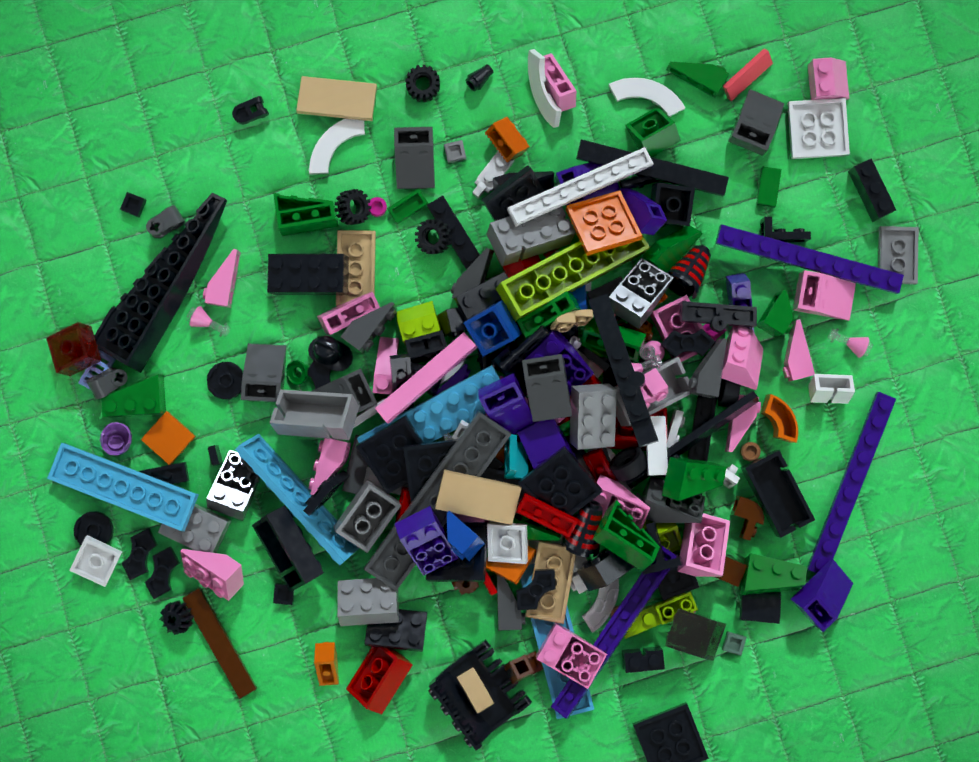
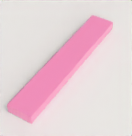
[375,332,478,424]

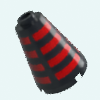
[667,245,711,299]
[561,500,603,558]

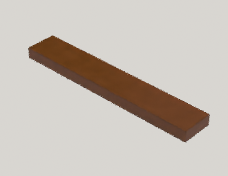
[182,588,257,699]

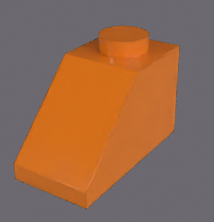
[314,642,339,686]

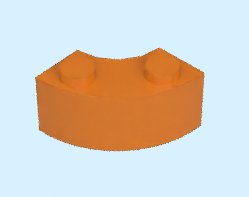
[760,394,798,443]

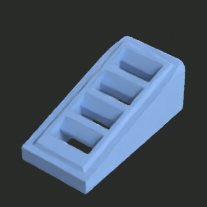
[78,350,116,390]

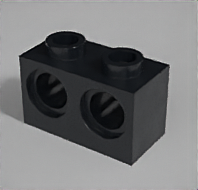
[405,330,447,363]

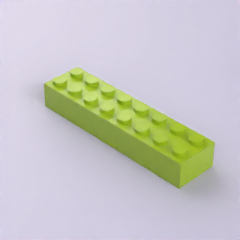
[496,233,650,322]

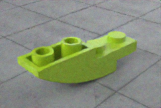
[624,592,698,639]

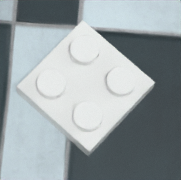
[487,522,528,564]
[69,535,122,587]

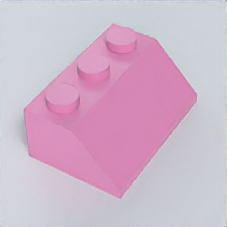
[721,326,764,390]
[678,513,730,577]

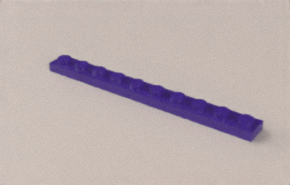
[715,224,904,294]
[807,392,896,573]
[551,546,678,719]

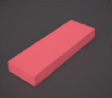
[723,49,773,101]

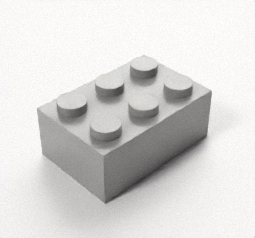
[570,383,617,450]
[334,479,401,553]
[158,504,231,553]
[337,578,399,626]

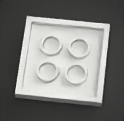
[787,98,850,159]

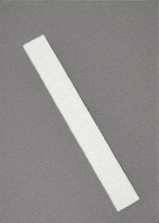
[507,147,654,227]

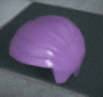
[100,422,132,456]

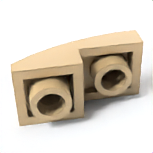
[550,309,593,333]
[457,668,494,714]

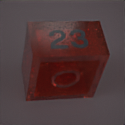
[46,322,102,376]

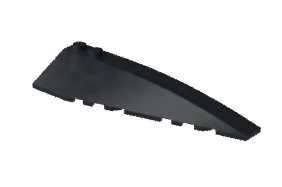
[90,193,227,373]

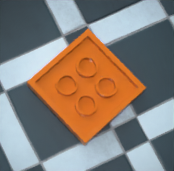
[566,190,642,256]

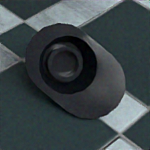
[308,336,353,371]

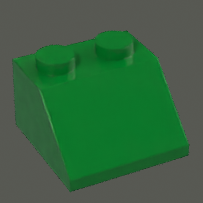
[625,107,681,157]
[757,289,794,338]

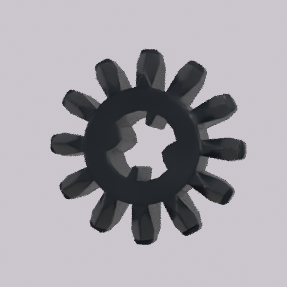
[159,600,194,635]

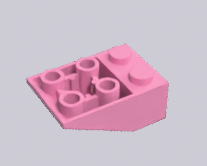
[793,270,856,321]
[309,438,351,495]
[593,474,650,529]
[180,549,244,601]
[536,623,608,689]

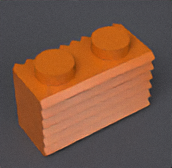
[485,116,530,162]

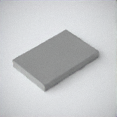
[878,226,919,285]

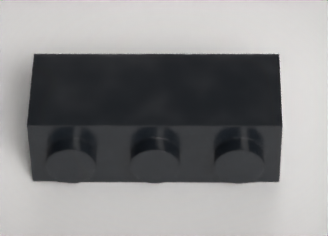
[848,158,896,222]

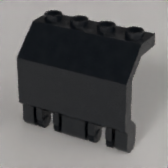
[428,639,532,751]

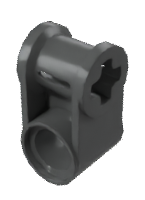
[146,205,185,238]
[87,368,128,399]

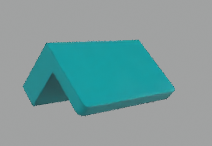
[504,434,528,480]

